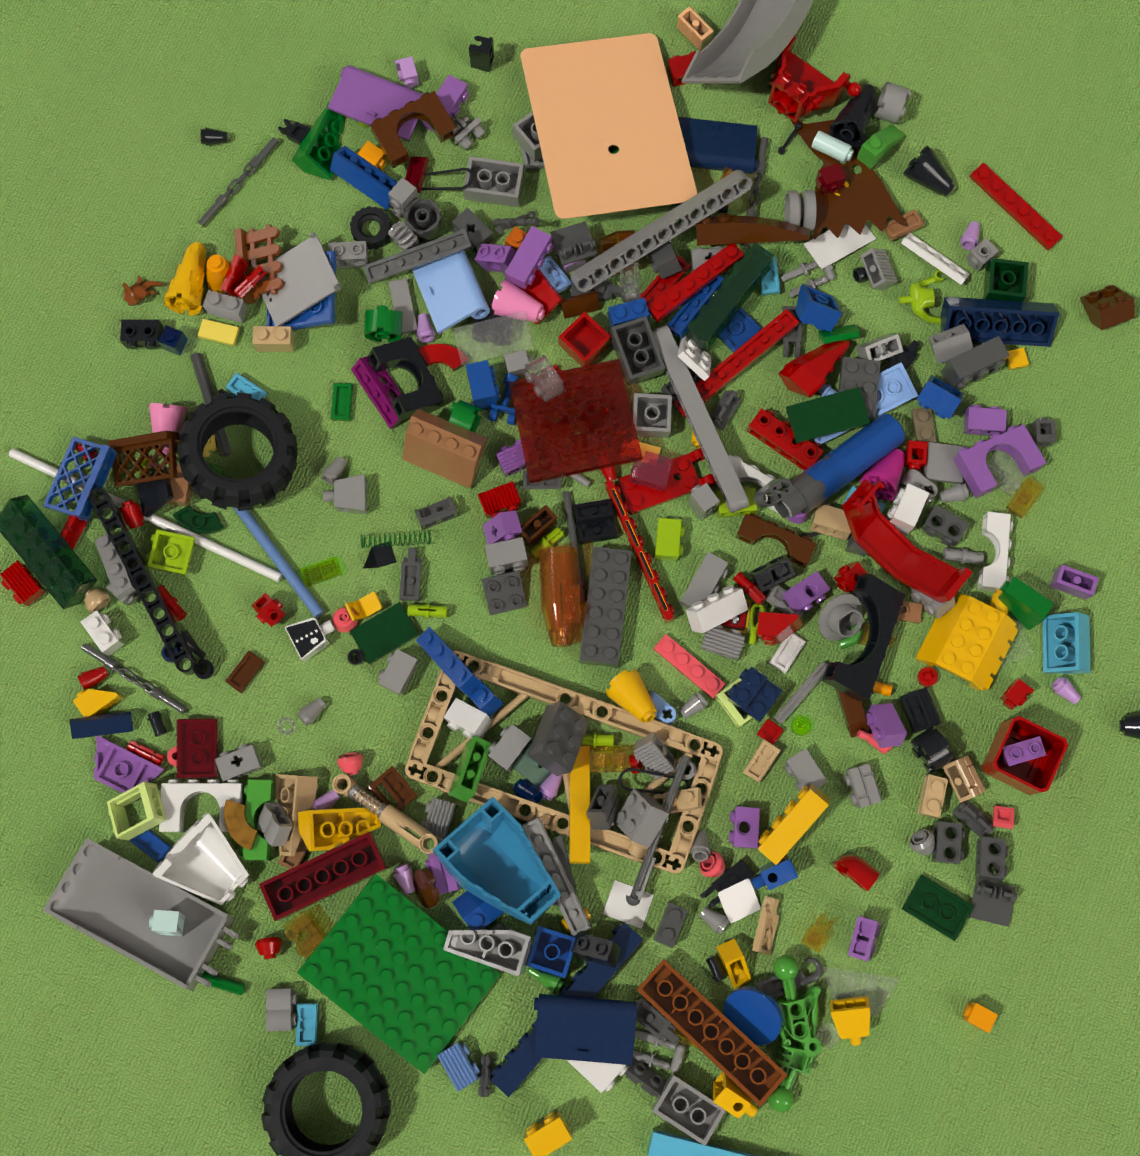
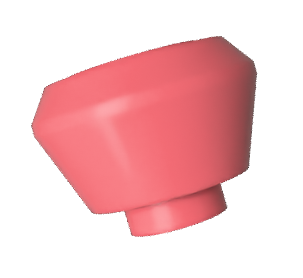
[332,607,358,633]
[337,752,364,776]
[699,851,725,877]

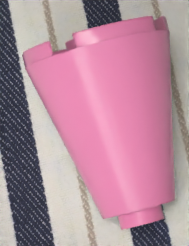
[491,280,545,322]
[149,403,188,455]

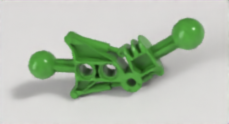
[768,955,822,1112]

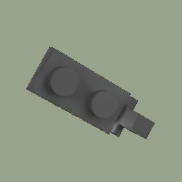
[571,279,622,301]
[399,548,422,601]
[636,997,681,1046]

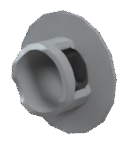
[818,593,863,641]

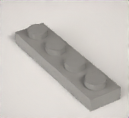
[95,533,136,600]

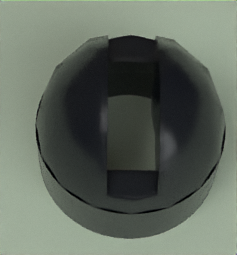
[853,267,868,283]
[347,649,363,665]

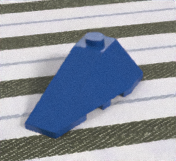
[452,891,504,930]

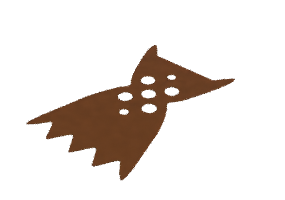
[791,120,905,239]

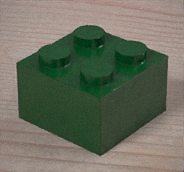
[983,258,1028,302]

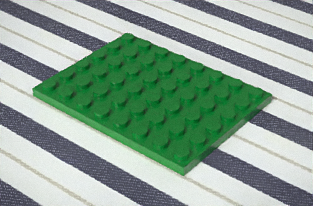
[297,873,500,1074]

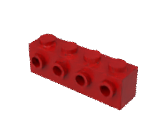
[747,408,823,471]

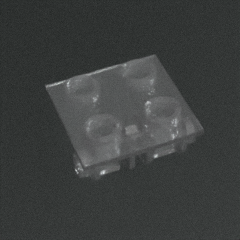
[987,450,1024,496]

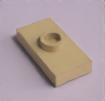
[743,739,780,783]

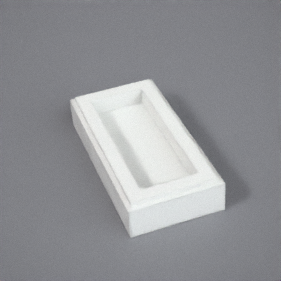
[769,633,806,674]

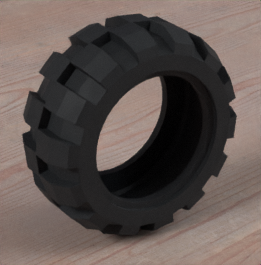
[177,392,298,511]
[261,1042,391,1156]

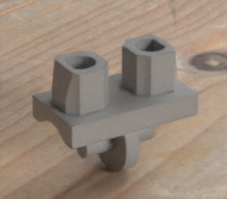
[452,117,485,150]

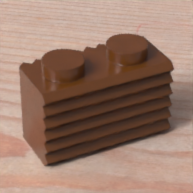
[518,505,557,547]

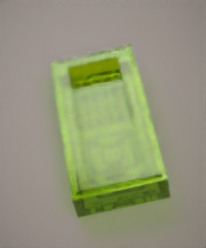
[300,556,343,587]

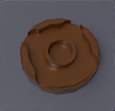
[414,868,439,909]

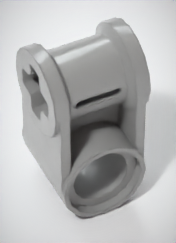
[899,469,938,503]

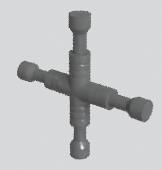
[493,211,540,233]

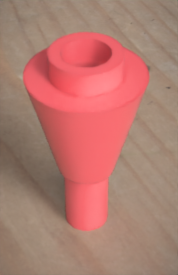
[857,730,892,754]

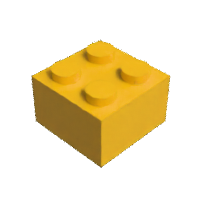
[524,1111,572,1156]

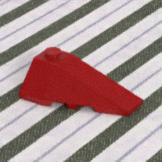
[778,340,850,398]

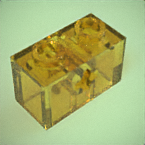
[283,911,324,959]

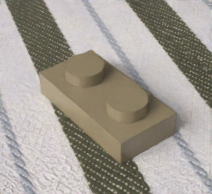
[910,408,937,443]

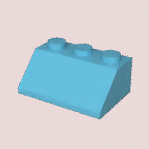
[1043,612,1091,674]

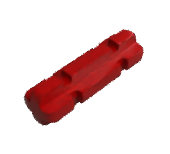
[127,740,164,765]

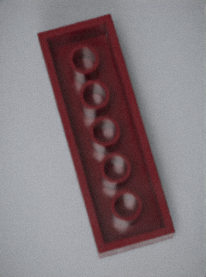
[259,832,388,921]

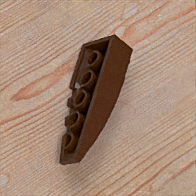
[696,214,810,246]

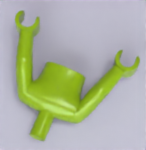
[898,270,944,327]

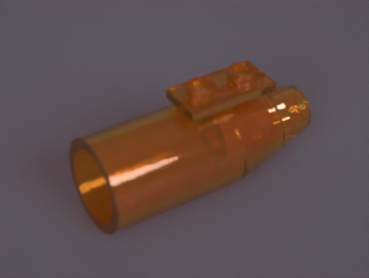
[539,547,581,647]

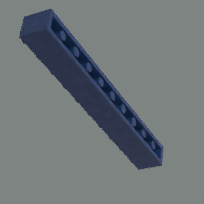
[490,923,643,1097]

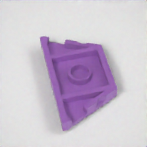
[94,736,165,793]

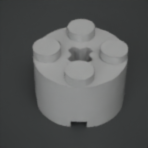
[873,81,911,124]

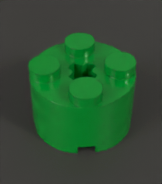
[364,305,403,343]
[446,400,482,433]

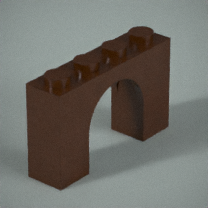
[370,91,457,169]

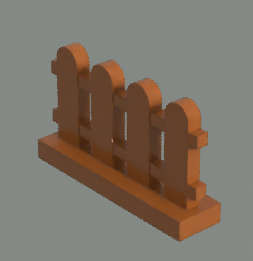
[234,224,284,305]

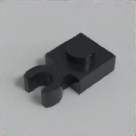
[278,119,311,145]

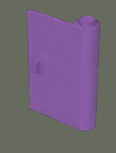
[328,65,423,141]

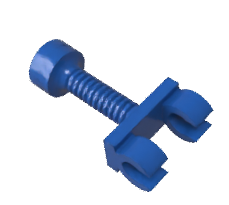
[488,373,519,425]

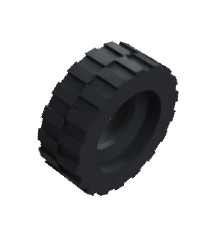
[350,206,391,250]

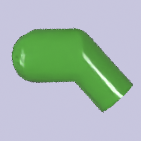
[839,624,863,649]

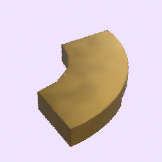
[224,799,258,850]

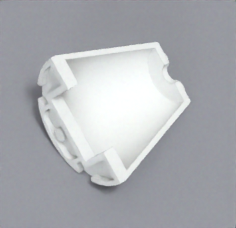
[152,812,249,905]

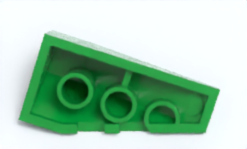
[292,102,344,180]

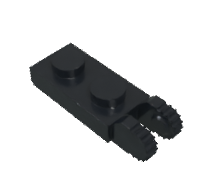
[700,859,754,909]

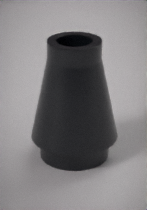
[201,127,227,146]

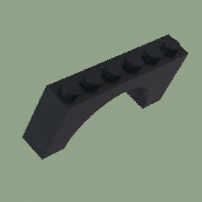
[821,573,905,701]

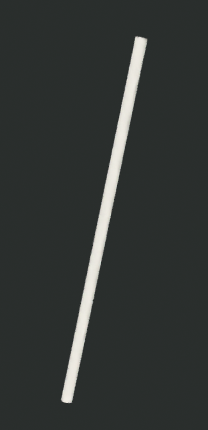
[9,448,282,582]

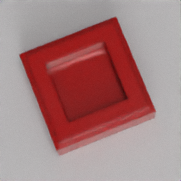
[756,719,784,745]

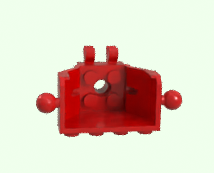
[768,35,861,123]

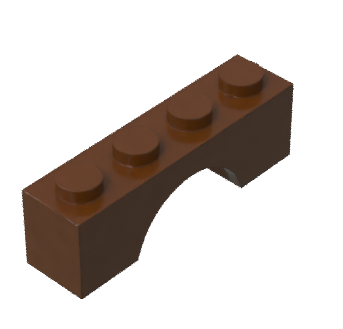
[735,513,816,568]

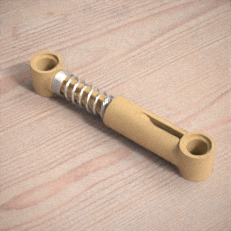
[332,774,442,855]

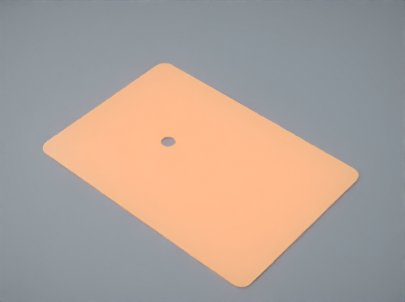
[520,33,697,219]

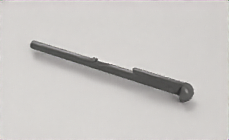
[626,754,690,906]

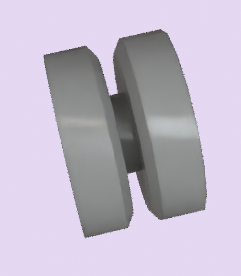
[784,190,816,231]

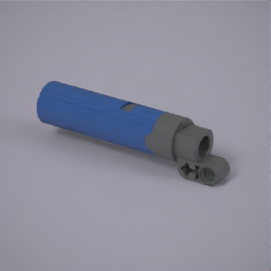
[754,413,905,518]

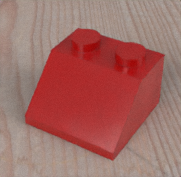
[757,612,803,646]

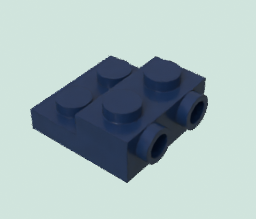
[728,666,783,723]

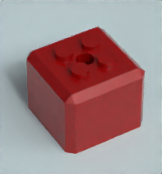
[982,716,1068,795]

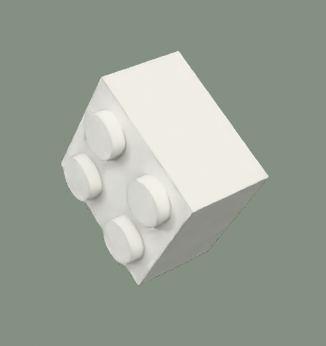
[886,484,929,535]

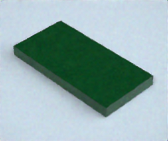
[786,387,870,444]

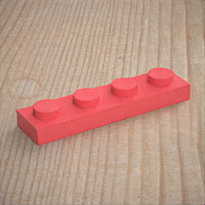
[653,634,725,699]

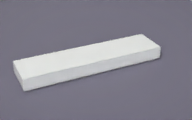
[901,233,970,285]

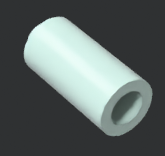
[811,131,854,163]

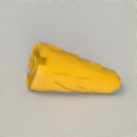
[163,242,207,316]

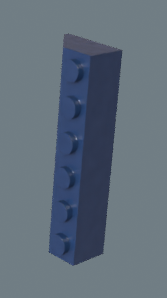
[941,297,1060,347]

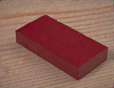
[405,157,429,193]

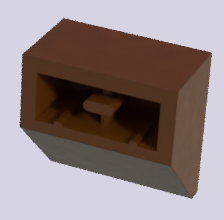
[1080,285,1135,330]

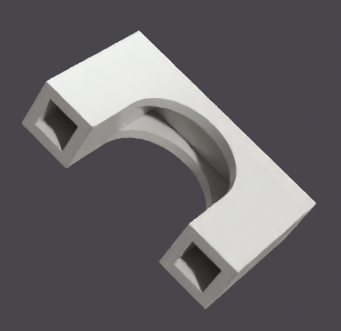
[159,780,245,832]

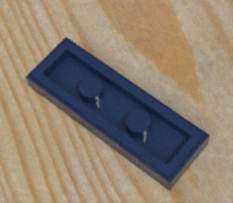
[70,711,133,739]

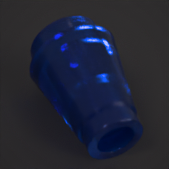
[514,779,543,803]

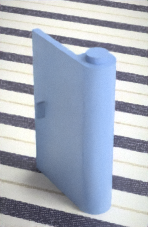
[412,250,490,334]

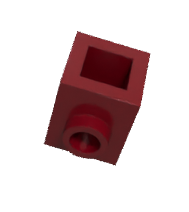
[815,163,846,195]

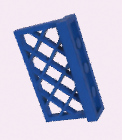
[43,437,117,522]

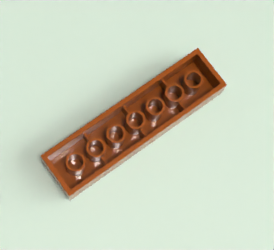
[636,959,787,1107]

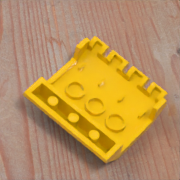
[915,593,1018,691]

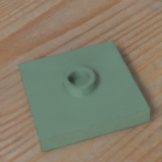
[512,736,551,788]

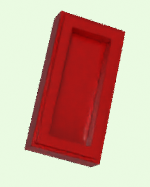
[221,254,248,297]

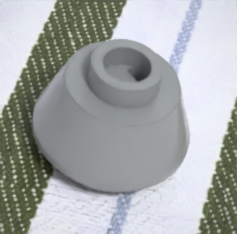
[909,829,936,855]

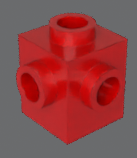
[834,562,867,592]
[251,592,286,627]

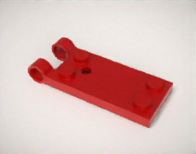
[618,448,717,515]

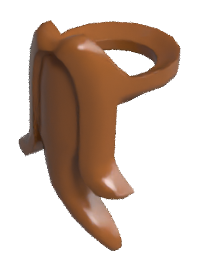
[122,276,164,306]

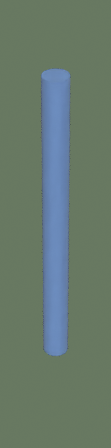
[232,507,325,618]

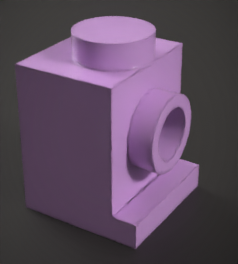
[395,56,419,88]

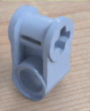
[649,690,676,725]

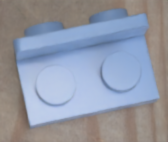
[540,256,572,293]

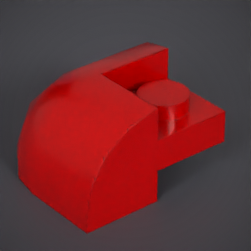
[830,854,880,891]

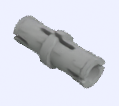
[942,547,984,565]

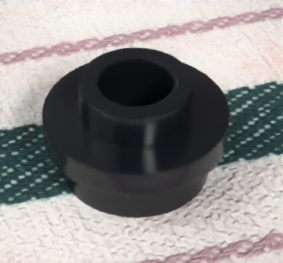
[195,660,214,679]

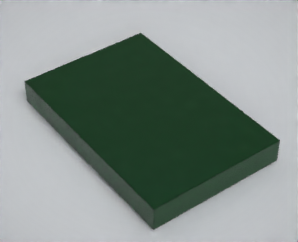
[349,602,419,665]
[901,874,974,941]

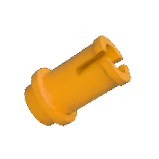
[873,681,892,697]

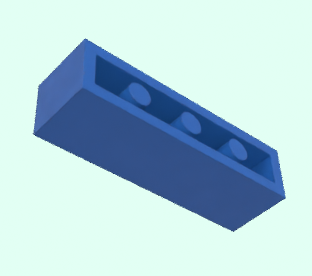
[330,146,398,210]

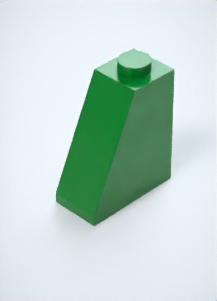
[998,577,1054,630]

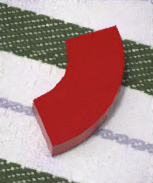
[419,344,469,371]

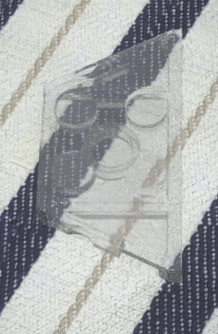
[822,967,900,1016]

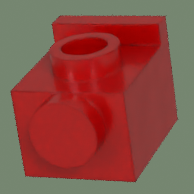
[904,440,928,471]
[1000,678,1034,710]

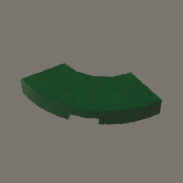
[172,505,225,534]

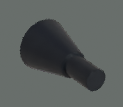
[177,629,207,660]

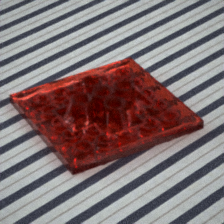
[509,359,643,484]

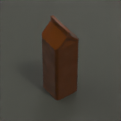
[836,689,870,738]

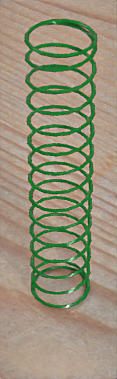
[361,531,431,548]

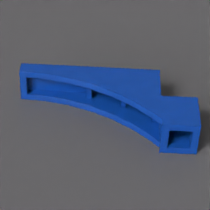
[416,627,504,717]

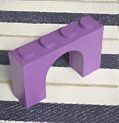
[954,424,1046,499]

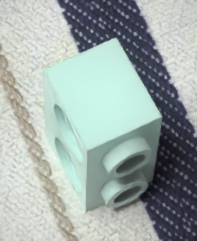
[149,910,185,936]

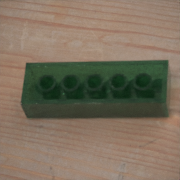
[687,242,774,352]
[0,494,97,610]

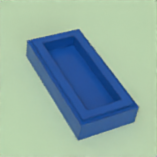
[129,829,172,863]

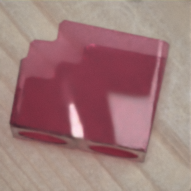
[629,451,674,491]

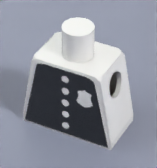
[285,617,335,662]

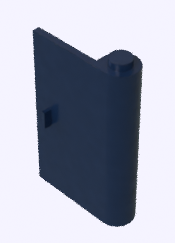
[678,117,758,174]
[534,993,637,1065]

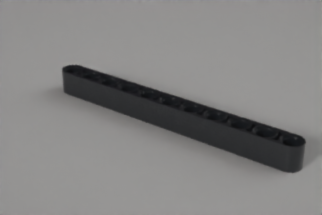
[89,488,198,675]

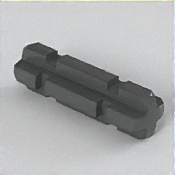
[479,1055,492,1097]

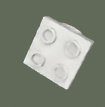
[677,335,712,381]

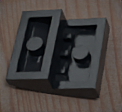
[573,499,617,545]

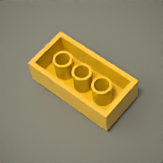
[758,783,830,865]

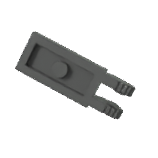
[782,306,802,358]

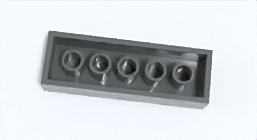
[579,546,632,668]

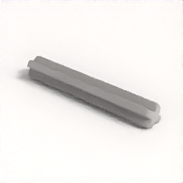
[774,662,827,724]

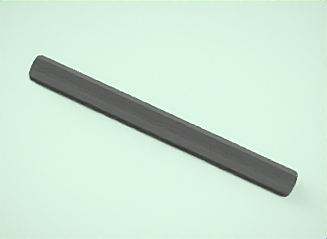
[190,352,232,457]

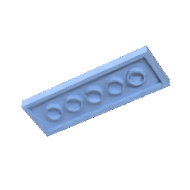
[813,362,918,445]

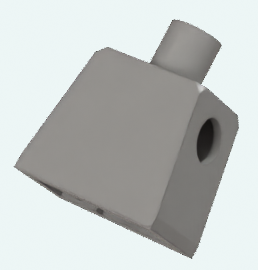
[323,475,367,514]

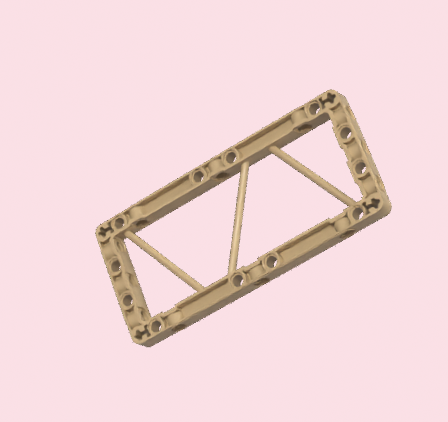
[405,650,723,874]

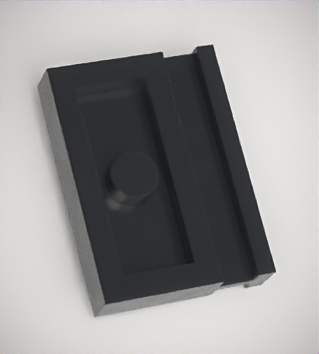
[899,687,941,734]

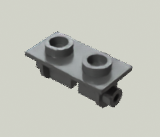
[710,390,742,430]
[952,800,994,837]
[624,1057,667,1097]

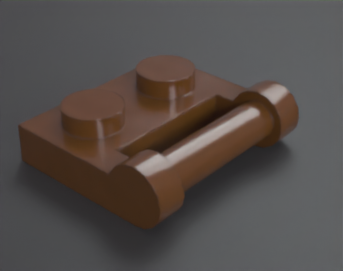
[366,766,418,811]

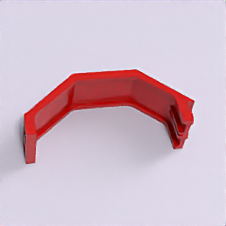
[842,478,973,603]

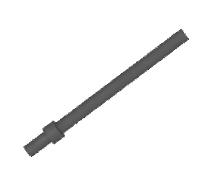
[563,491,587,603]

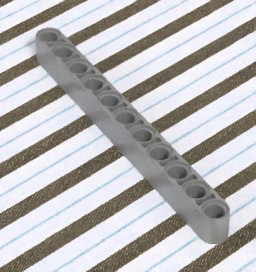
[571,170,753,292]
[652,325,749,513]

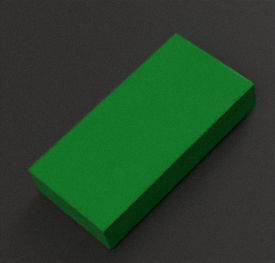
[818,324,860,344]
[331,383,353,421]

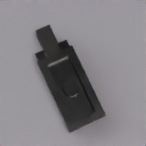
[880,340,920,373]

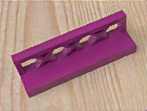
[351,357,402,429]

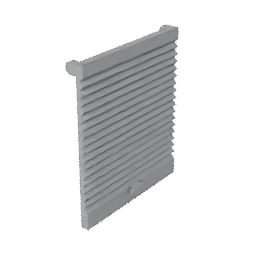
[259,232,342,326]

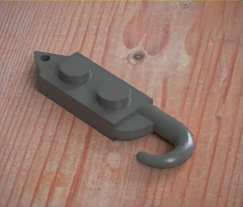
[755,957,823,999]

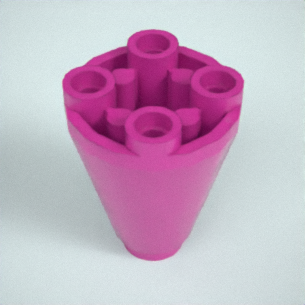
[860,449,905,501]

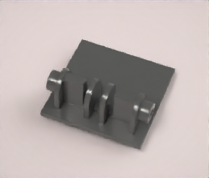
[551,221,597,266]
[481,570,527,615]
[969,879,1018,927]

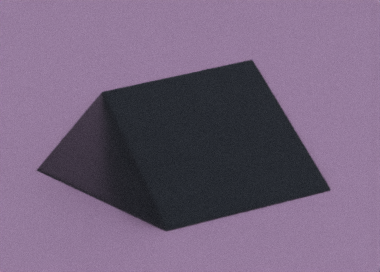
[363,542,396,569]

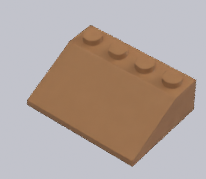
[402,409,488,489]

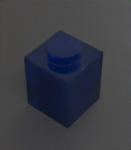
[158,325,188,356]

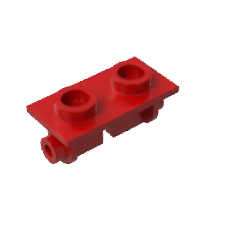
[55,515,88,552]

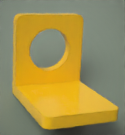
[345,592,383,621]

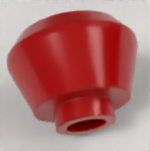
[255,937,283,959]

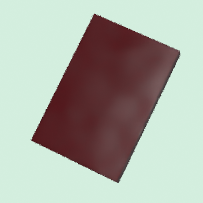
[176,719,218,779]

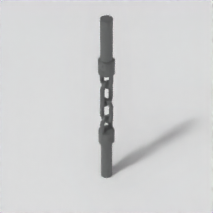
[198,137,279,227]
[742,137,768,247]
[81,643,187,714]

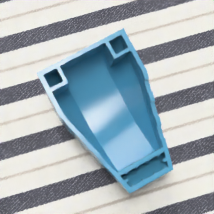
[433,797,561,924]

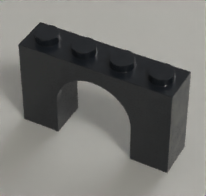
[367,337,444,421]

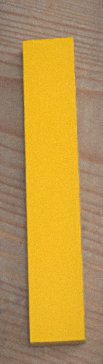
[569,746,590,864]

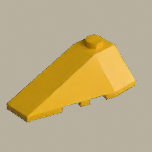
[298,808,381,851]

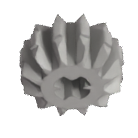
[388,221,419,251]

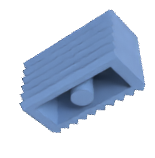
[437,1041,480,1092]

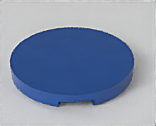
[723,986,783,1045]

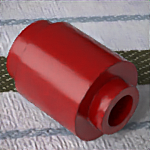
[119,499,144,529]

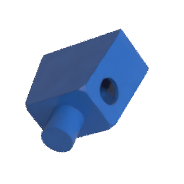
[751,854,798,890]

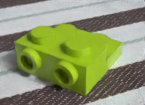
[146,529,195,575]

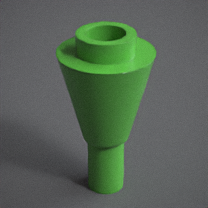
[528,967,565,995]

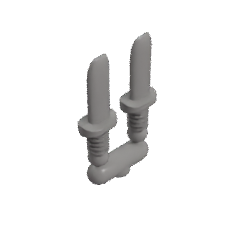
[781,261,835,298]
[633,1029,685,1073]

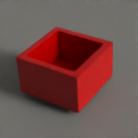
[558,312,611,369]

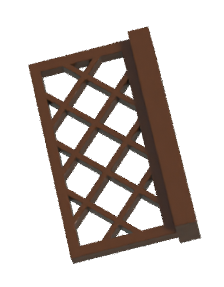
[108,430,180,487]

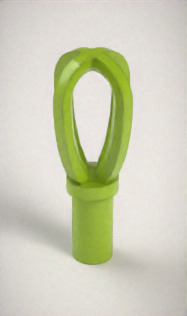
[748,604,765,645]

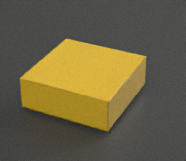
[1006,348,1029,371]

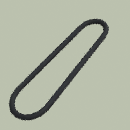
[421,168,473,190]
[618,768,690,794]

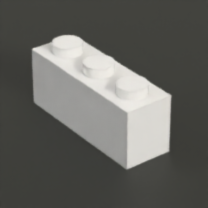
[686,586,748,633]

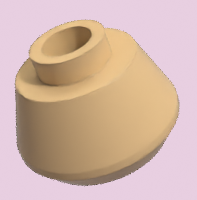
[84,588,110,613]

